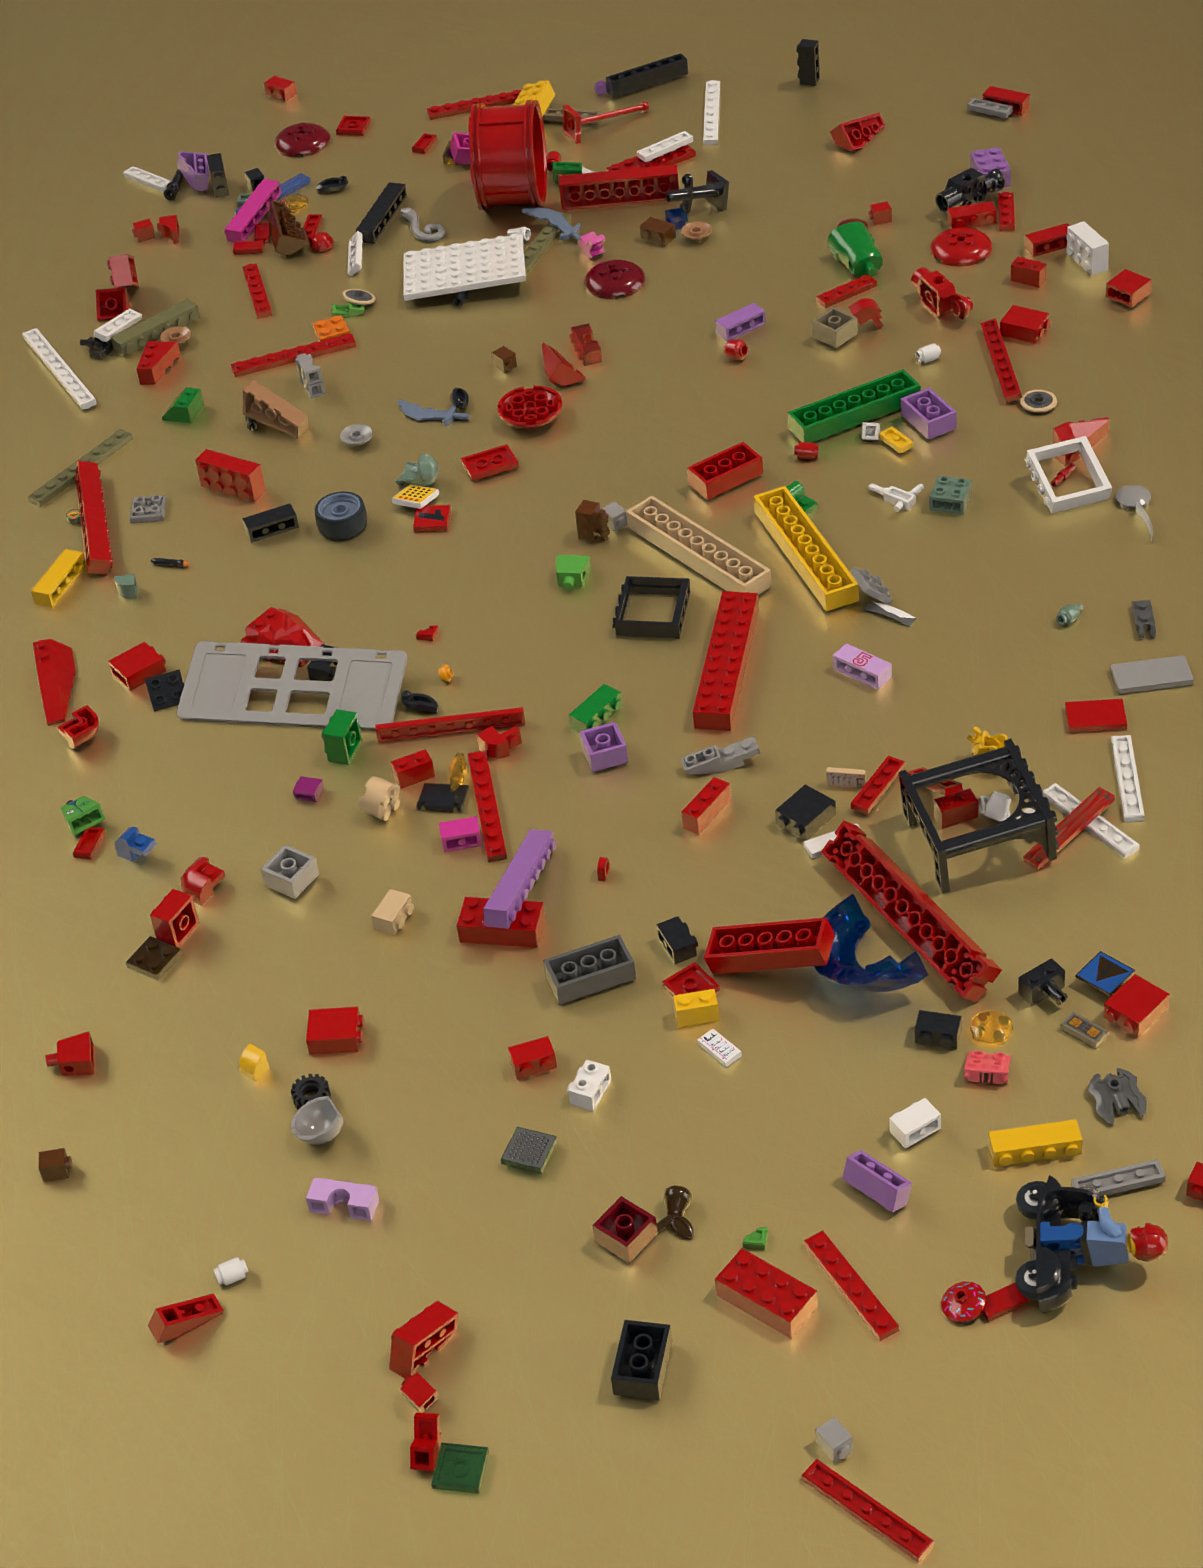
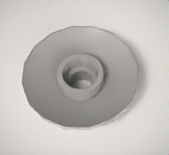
[340,424,373,445]

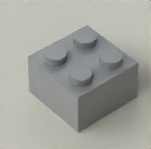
[261,845,319,899]

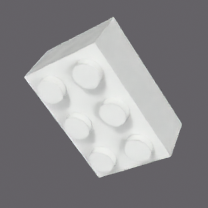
[1066,221,1109,276]

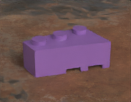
[177,151,209,191]

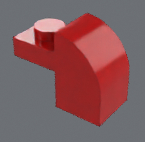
[848,298,884,329]
[476,726,522,758]
[410,1412,442,1471]

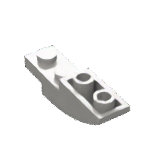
[681,736,760,774]

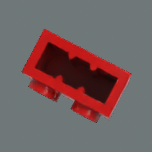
[1105,269,1152,308]

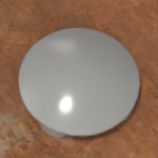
[1115,485,1151,509]

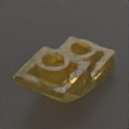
[449,753,467,792]

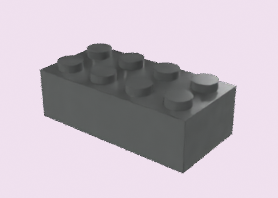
[543,935,636,1005]

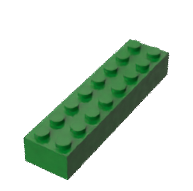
[787,369,921,443]

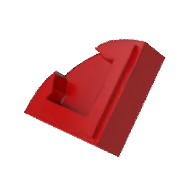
[416,625,439,641]

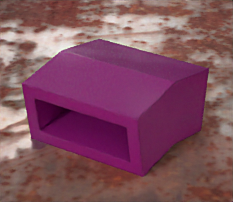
[293,776,324,802]

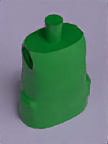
[827,222,883,276]

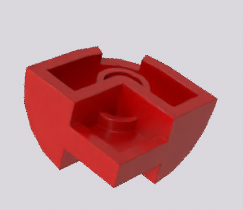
[57,705,99,749]
[180,857,225,906]

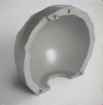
[291,1096,344,1145]

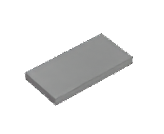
[1110,655,1194,694]

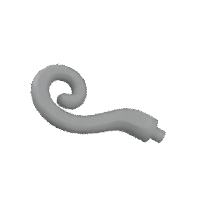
[400,207,445,242]

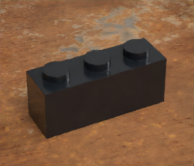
[796,39,820,86]
[242,503,299,543]

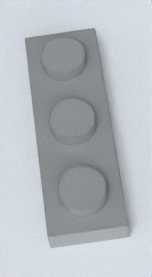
[967,98,1013,118]

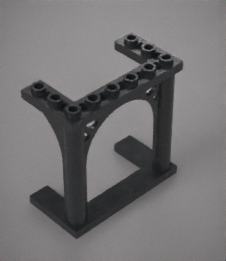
[898,739,1059,894]

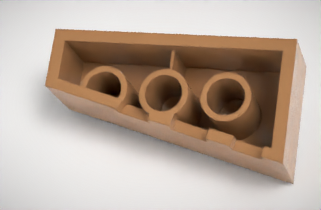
[243,380,309,439]

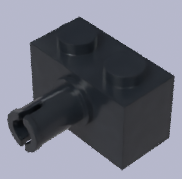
[1018,958,1068,1006]

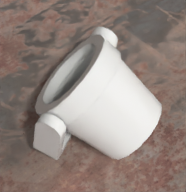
[978,791,1012,821]

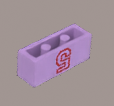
[833,643,892,690]

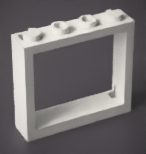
[1025,436,1112,514]

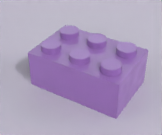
[970,147,1011,187]
[901,387,957,440]

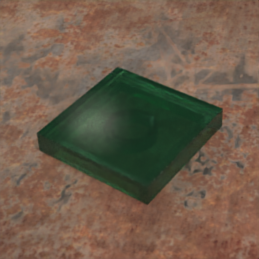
[431,1442,489,1493]

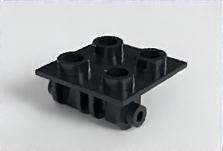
[145,669,184,711]

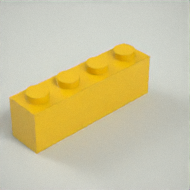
[31,549,86,608]
[988,1119,1082,1166]

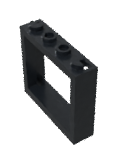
[612,576,691,639]

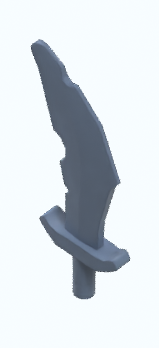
[521,208,581,241]
[398,399,470,426]

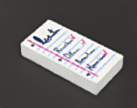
[697,1029,742,1067]

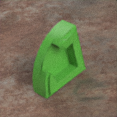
[742,1227,768,1250]

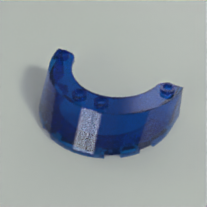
[814,894,928,992]

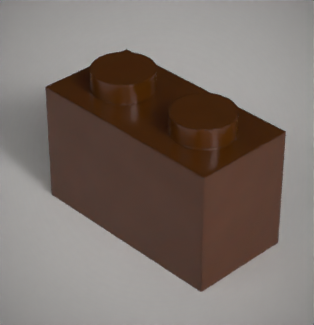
[640,217,676,246]

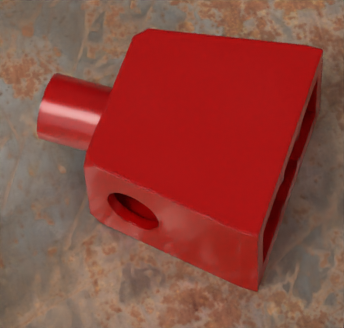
[45,1031,95,1076]

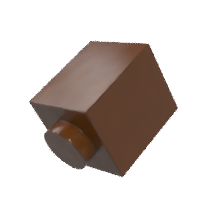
[491,346,517,373]
[38,1148,72,1182]

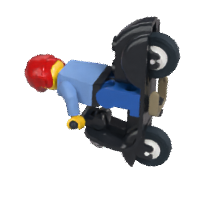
[1015,1175,1168,1314]

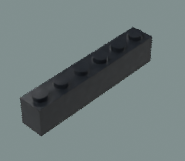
[606,53,688,98]
[356,182,407,244]

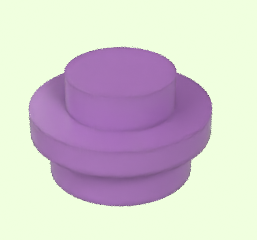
[594,81,607,95]

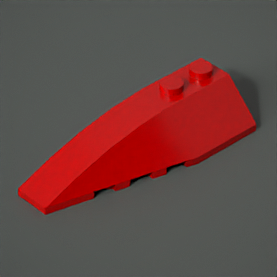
[33,639,76,726]

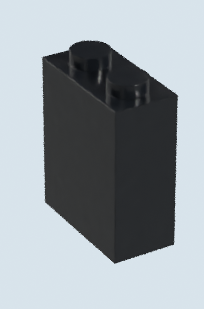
[207,153,229,198]
[775,784,836,841]

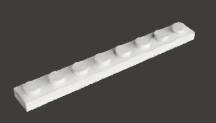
[703,80,720,145]

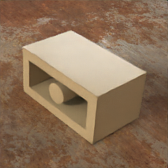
[371,889,414,936]

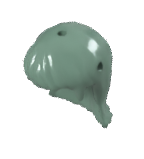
[395,453,439,487]

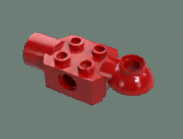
[911,267,973,320]

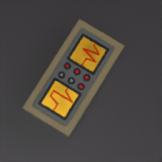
[1060,1011,1109,1049]

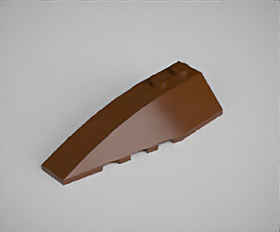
[270,200,309,255]

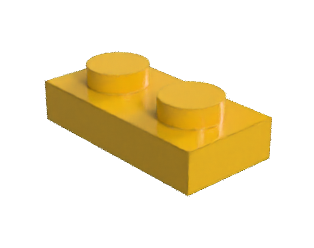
[879,427,913,454]

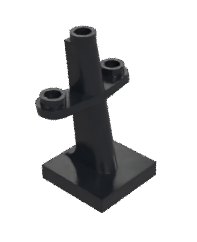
[666,170,729,214]

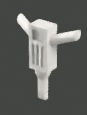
[868,483,924,512]

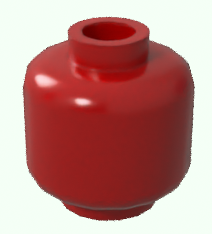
[723,339,748,361]

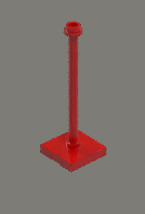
[563,101,649,144]

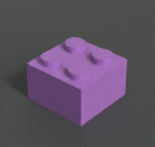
[579,722,628,772]

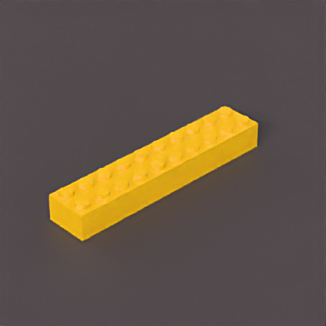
[753,486,859,611]

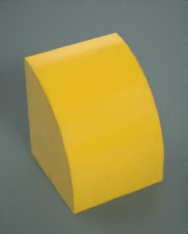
[239,1043,269,1081]

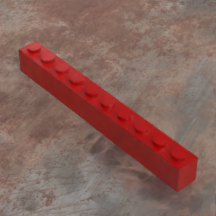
[75,460,113,575]

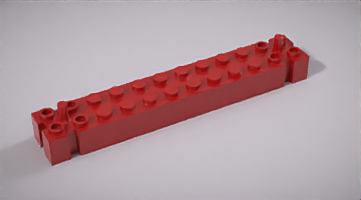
[821,820,1002,1003]

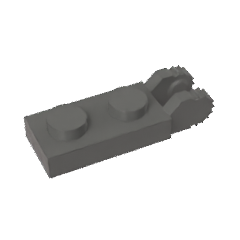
[1131,600,1156,638]

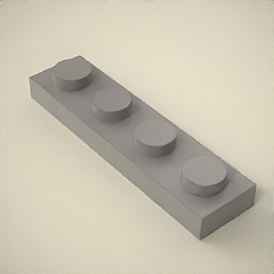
[1071,1159,1166,1196]

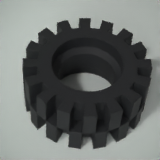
[291,1074,331,1110]

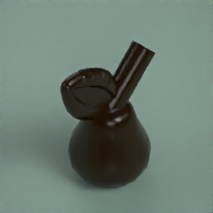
[657,1185,694,1239]

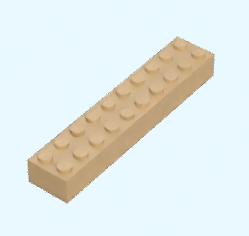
[626,496,772,595]

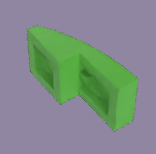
[331,302,365,318]

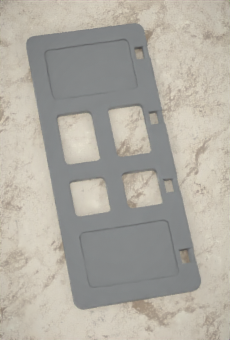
[177,641,408,730]

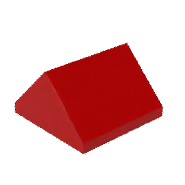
[95,288,131,320]

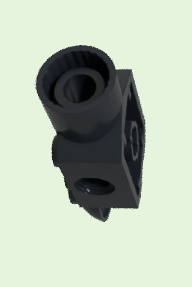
[935,168,1005,213]

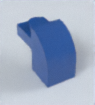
[115,827,156,862]

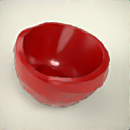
[310,232,334,252]

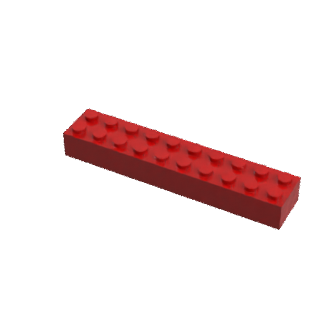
[693,591,759,731]

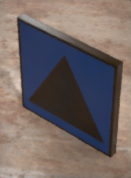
[1075,951,1135,996]

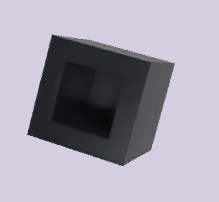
[245,168,264,192]

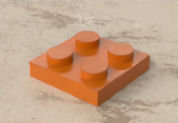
[312,315,350,341]

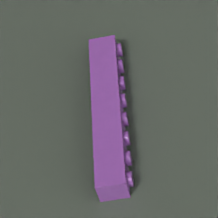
[483,829,556,929]

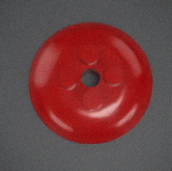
[930,227,992,266]
[497,385,563,429]

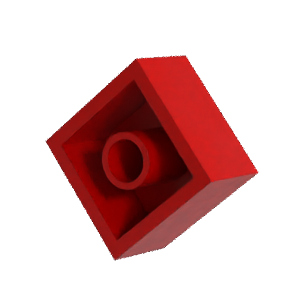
[150,889,199,948]

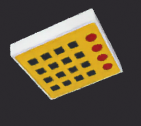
[392,484,439,509]

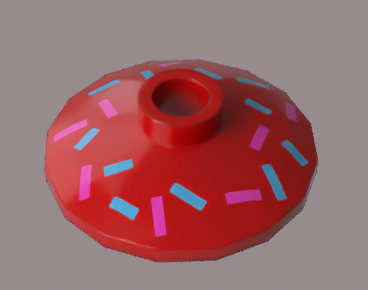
[941,1281,987,1323]

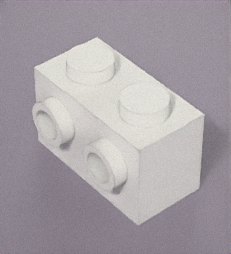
[567,1060,611,1111]
[889,1098,941,1149]

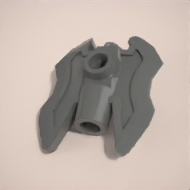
[1088,1068,1147,1125]

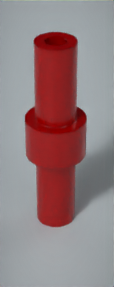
[1051,463,1076,487]

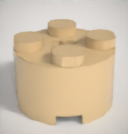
[359,776,400,821]

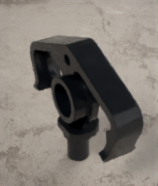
[80,337,114,359]

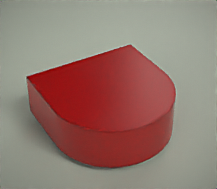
[597,857,610,881]

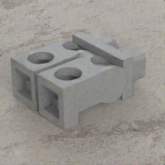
[295,354,326,399]

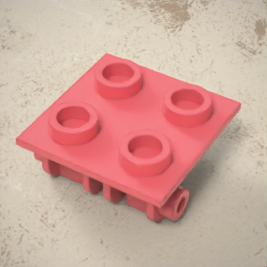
[964,1050,1011,1084]

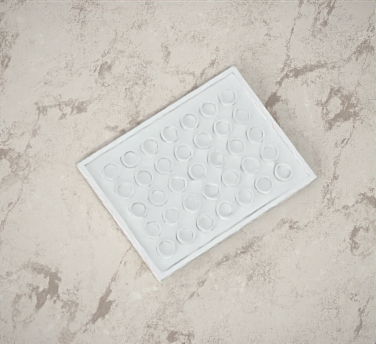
[404,234,526,301]

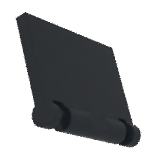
[417,783,469,812]

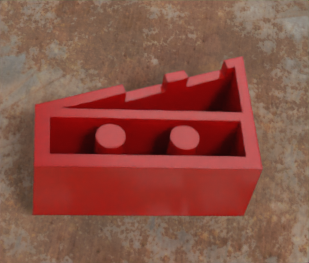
[136,341,181,385]
[389,1300,459,1379]

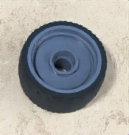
[315,491,367,540]

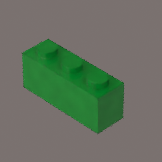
[568,684,623,733]

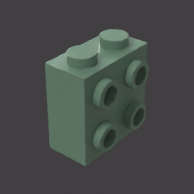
[929,476,972,515]

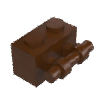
[575,500,610,542]

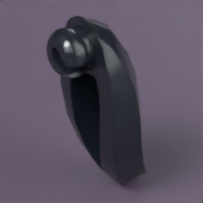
[316,176,348,193]
[450,387,469,409]
[401,690,439,713]

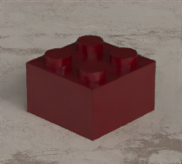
[592,1196,658,1263]

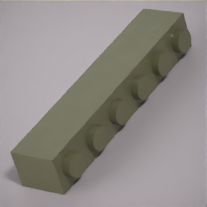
[111,298,200,357]

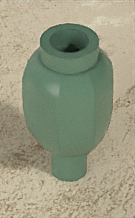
[1056,603,1083,625]

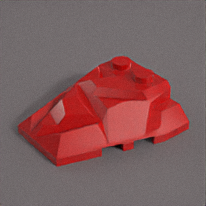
[240,607,325,667]

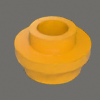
[438,664,453,683]

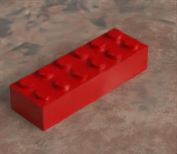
[704,917,835,974]

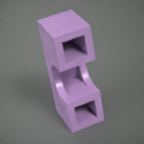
[306,1177,379,1221]

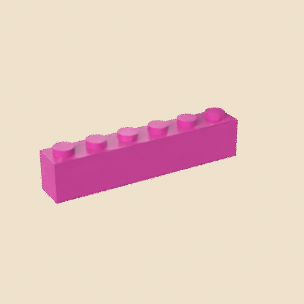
[224,179,281,243]

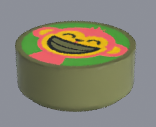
[66,509,81,524]

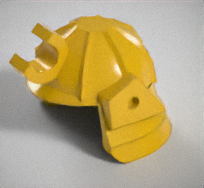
[967,726,1008,756]

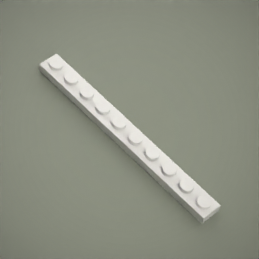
[22,328,97,410]

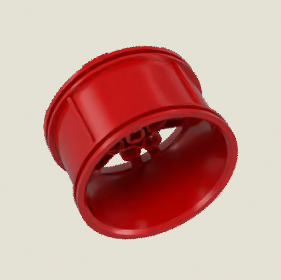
[468,100,547,210]

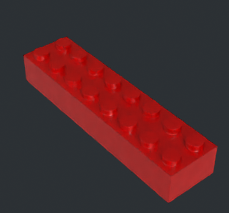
[559,164,679,211]

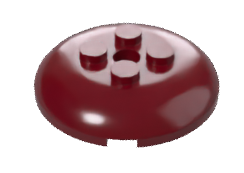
[274,123,330,157]
[584,260,646,299]

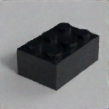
[611,1320,672,1400]

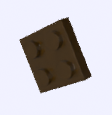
[126,936,183,981]

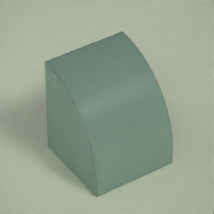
[114,574,138,599]

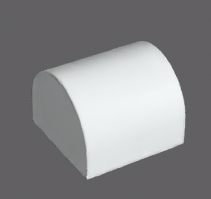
[861,422,880,440]

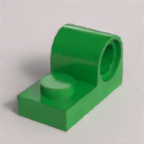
[553,162,582,185]
[786,481,818,515]

